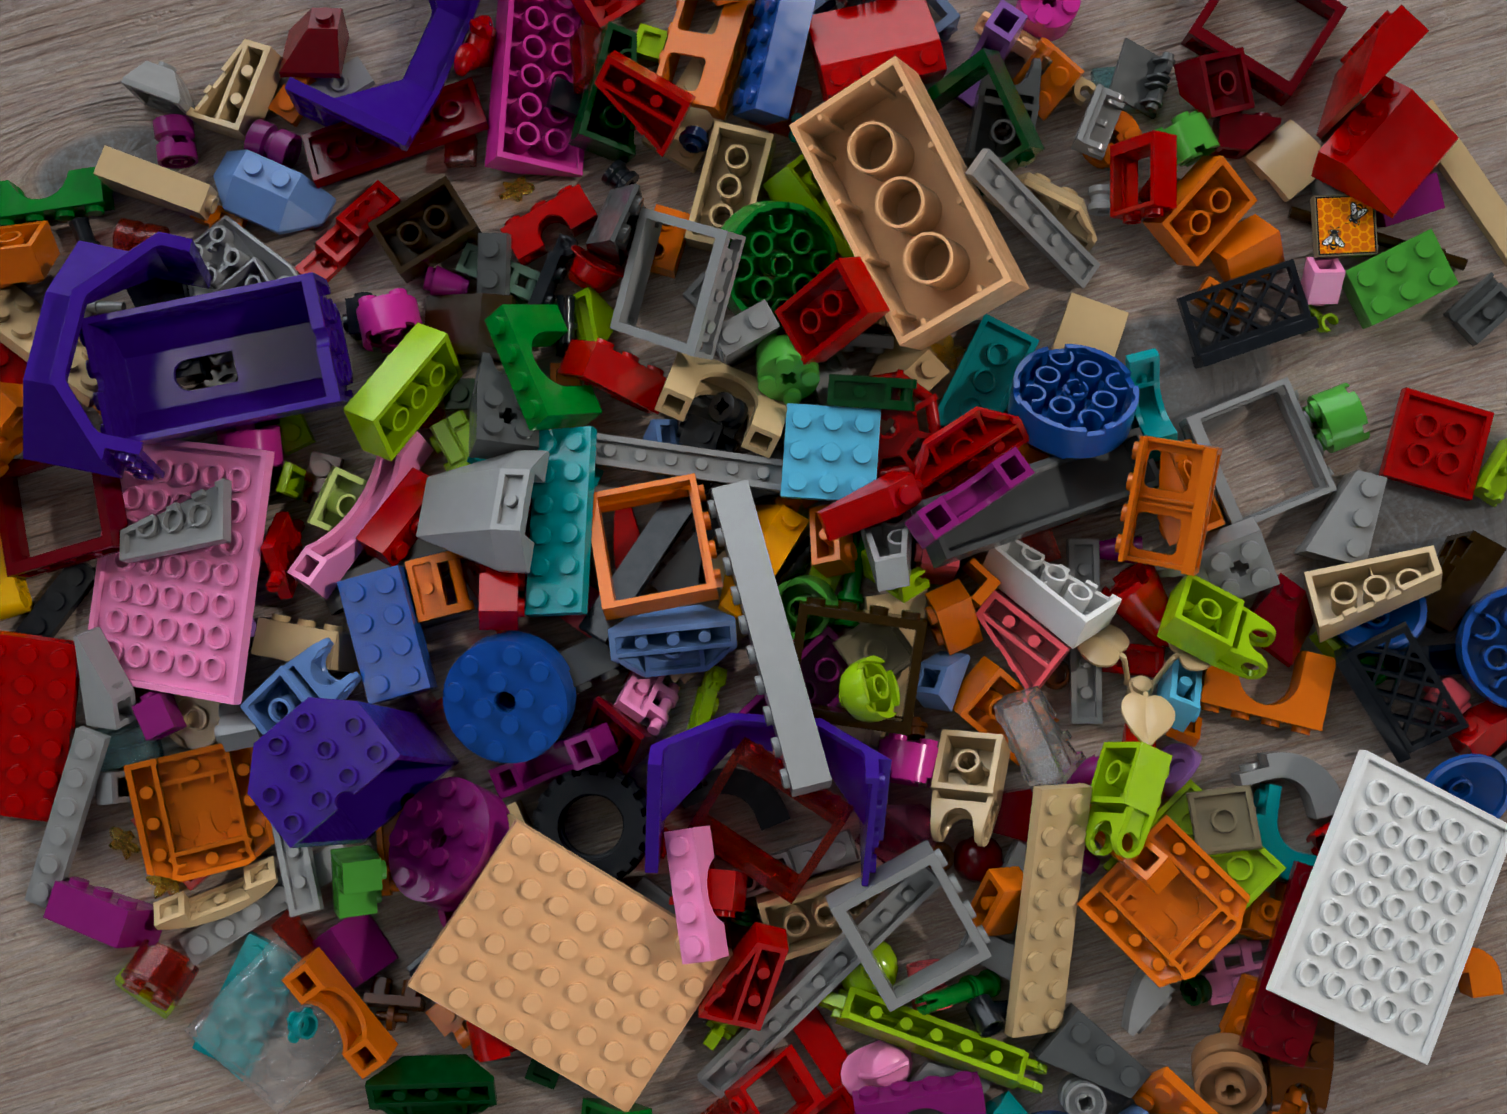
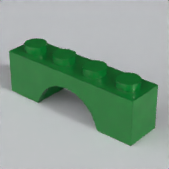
[0,166,115,226]

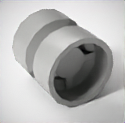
[1057,1073,1107,1114]

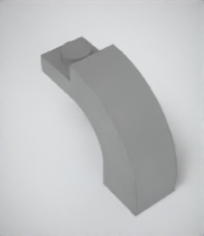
[1231,751,1342,819]

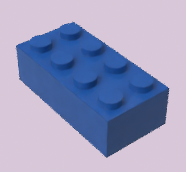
[732,0,816,126]
[337,565,438,704]

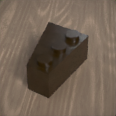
[1424,530,1507,633]

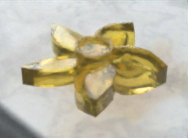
[499,176,535,202]
[930,335,966,370]
[109,826,141,860]
[146,876,182,899]

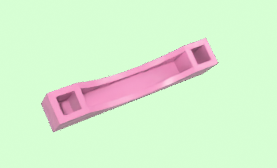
[287,431,434,600]

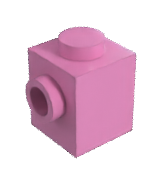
[1301,257,1346,306]

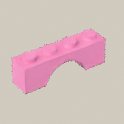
[664,825,729,965]

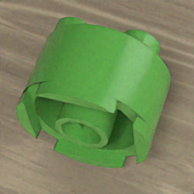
[1155,110,1220,172]
[756,332,820,405]
[1302,383,1370,453]
[778,575,838,640]

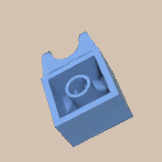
[240,637,361,735]

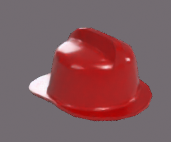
[568,245,625,293]

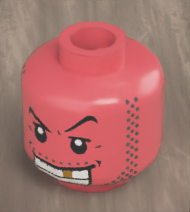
[1423,676,1472,722]

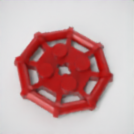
[839,369,941,479]

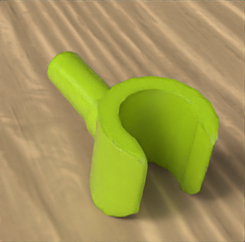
[1308,305,1339,333]

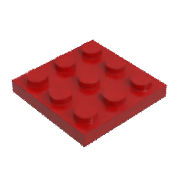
[1379,387,1494,501]

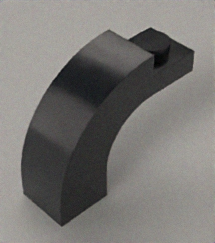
[681,767,790,831]

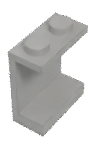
[715,300,780,367]

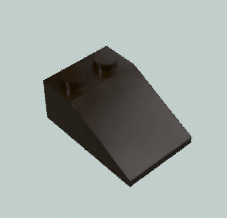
[424,293,518,362]

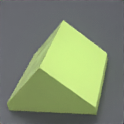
[307,465,367,532]

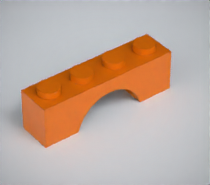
[1078,782,1180,895]
[282,947,398,1079]

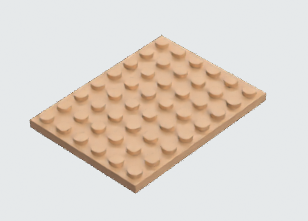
[408,818,733,1112]

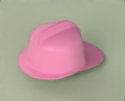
[840,1040,913,1095]

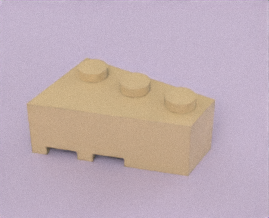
[186,39,282,141]
[251,613,361,674]

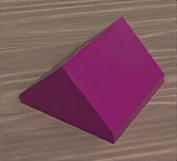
[312,914,399,989]

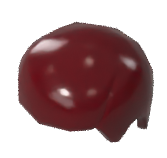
[953,836,1004,883]

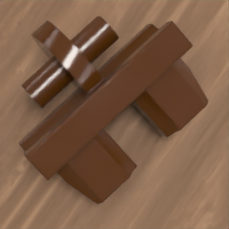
[363,977,426,1031]

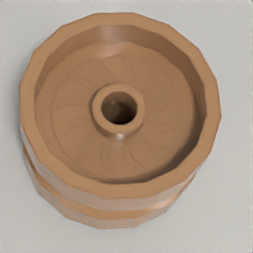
[1191,1033,1267,1114]

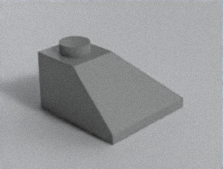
[121,61,197,124]

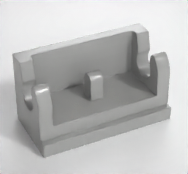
[1071,83,1125,161]

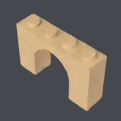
[654,352,787,458]

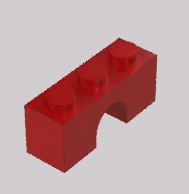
[500,184,598,266]

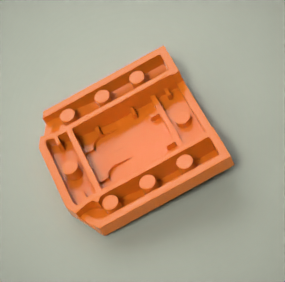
[123,743,275,882]
[1077,814,1250,988]

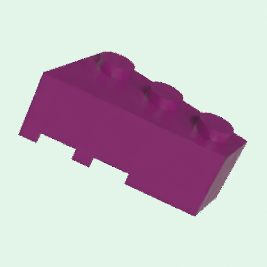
[43,876,162,948]

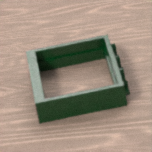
[927,48,1044,196]

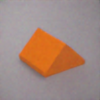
[1209,214,1285,289]

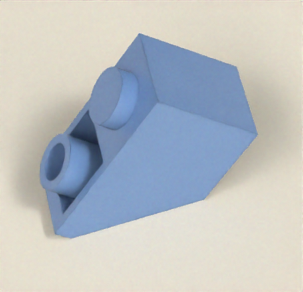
[916,651,970,712]

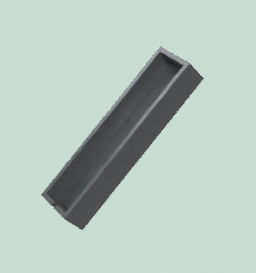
[911,427,1159,569]

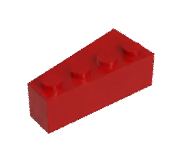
[478,530,526,630]

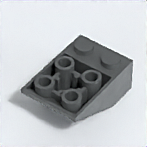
[586,184,646,266]

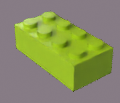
[343,322,463,461]

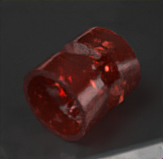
[113,218,170,251]

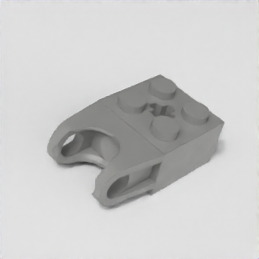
[1155,517,1280,598]

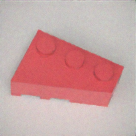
[976,589,1072,697]

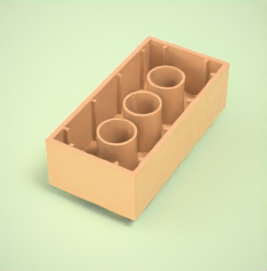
[789,56,1029,351]

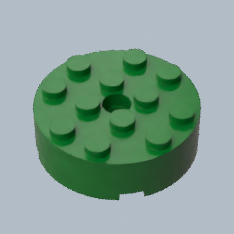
[721,201,838,327]

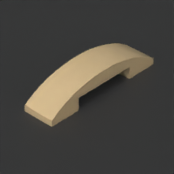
[153,856,278,930]

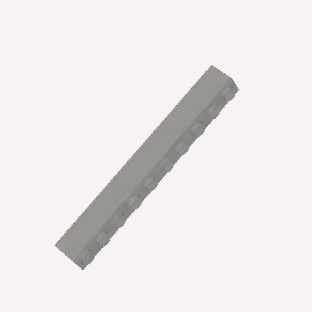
[707,480,832,797]

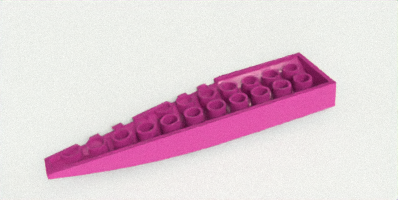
[485,0,590,177]

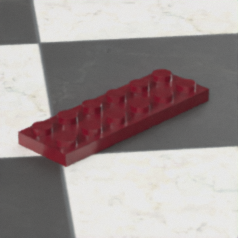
[301,77,489,188]
[1238,861,1320,1069]

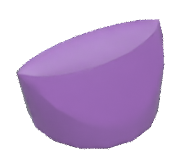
[1161,743,1202,797]

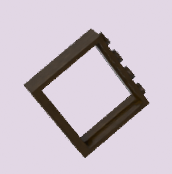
[794,597,927,736]

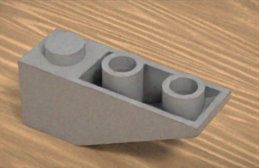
[73,627,137,730]

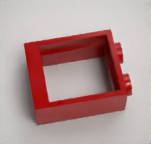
[1110,130,1177,225]
[724,1044,826,1114]

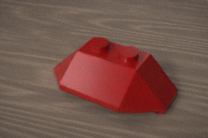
[914,406,1029,500]

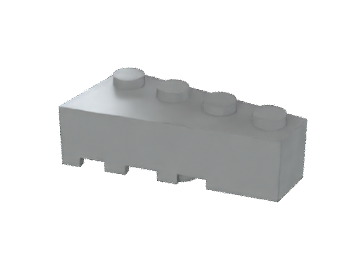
[860,507,914,592]

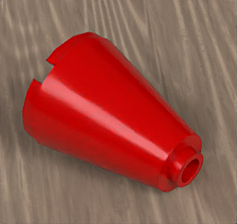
[1101,563,1169,647]

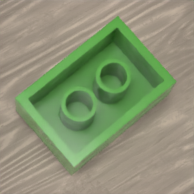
[1342,228,1459,329]

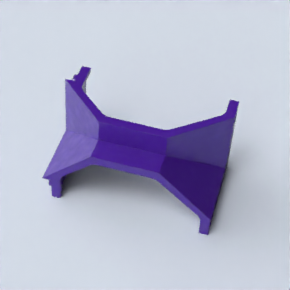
[285,0,480,152]
[23,231,212,481]
[645,713,892,887]

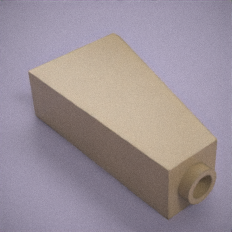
[93,145,219,221]

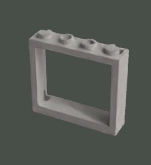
[610,207,746,360]
[1179,377,1337,527]
[825,840,992,1012]

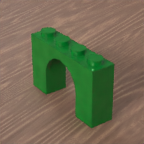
[484,304,602,431]

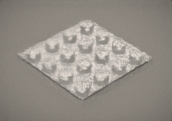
[185,934,343,1114]

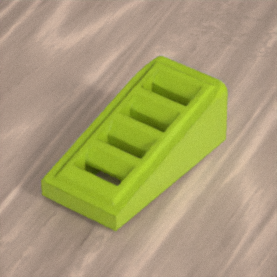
[276,461,306,500]

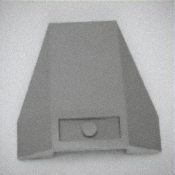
[188,215,299,365]
[416,450,550,574]

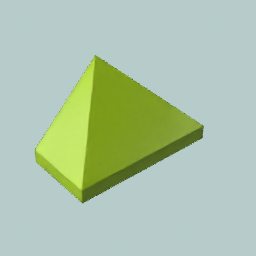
[573,287,614,341]

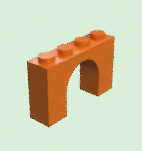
[1200,651,1336,736]

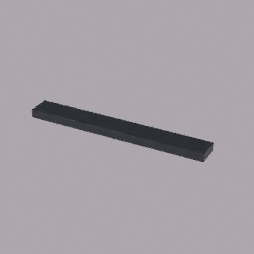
[579,434,738,645]

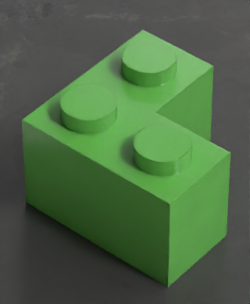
[331,845,387,919]

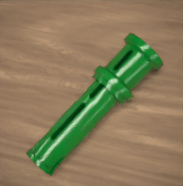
[833,534,865,629]
[915,969,1001,1015]

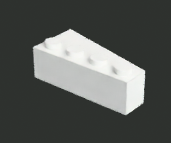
[982,540,1122,649]

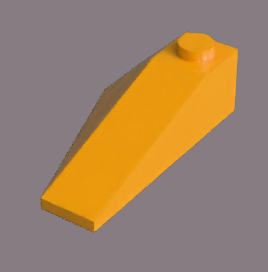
[718,504,809,620]

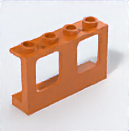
[656,0,756,120]
[1115,435,1222,576]

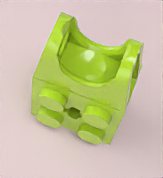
[1157,574,1276,679]
[1085,742,1172,859]

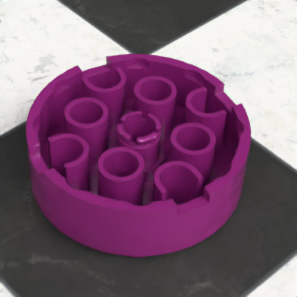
[389,777,510,912]

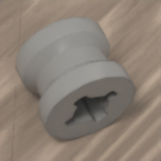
[1087,184,1110,216]

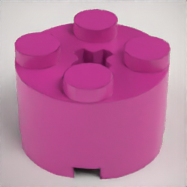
[1016,0,1081,42]
[356,288,422,353]
[217,424,284,473]
[878,733,939,788]

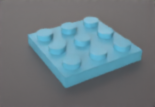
[781,403,881,502]

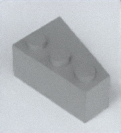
[1293,470,1387,565]

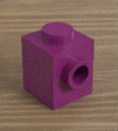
[131,691,187,741]

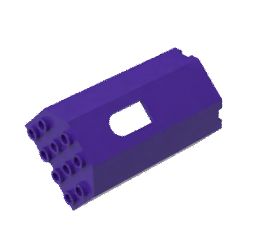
[79,272,354,446]
[248,697,460,848]

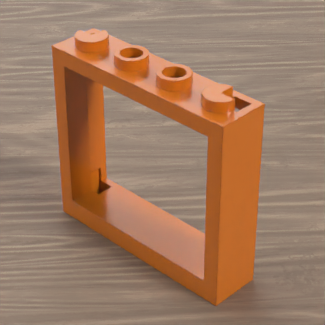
[591,473,723,621]

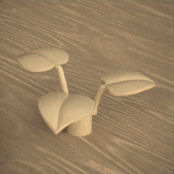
[1077,624,1212,746]

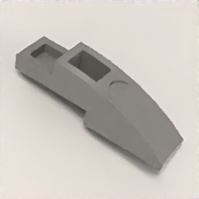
[731,829,860,898]
[1121,967,1175,1037]

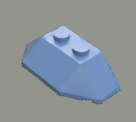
[213,149,336,235]
[608,605,737,678]

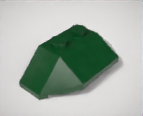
[365,1054,497,1114]

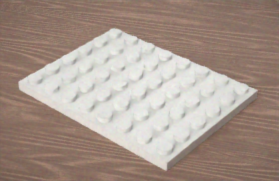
[1266,749,1507,1065]

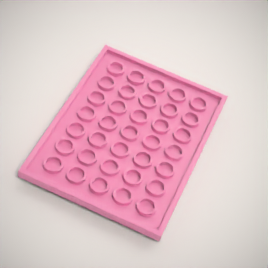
[88,440,275,705]

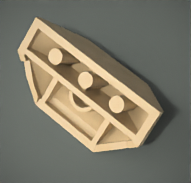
[982,172,1097,252]

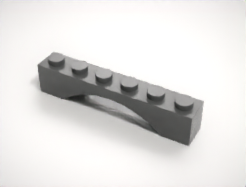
[650,447,783,607]

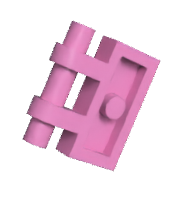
[614,671,680,735]
[1202,938,1264,1005]

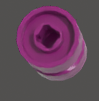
[152,114,199,169]
[244,118,302,169]

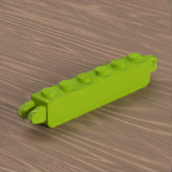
[818,987,1048,1094]

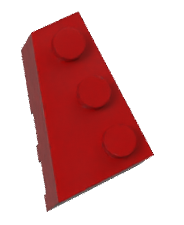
[557,338,667,415]

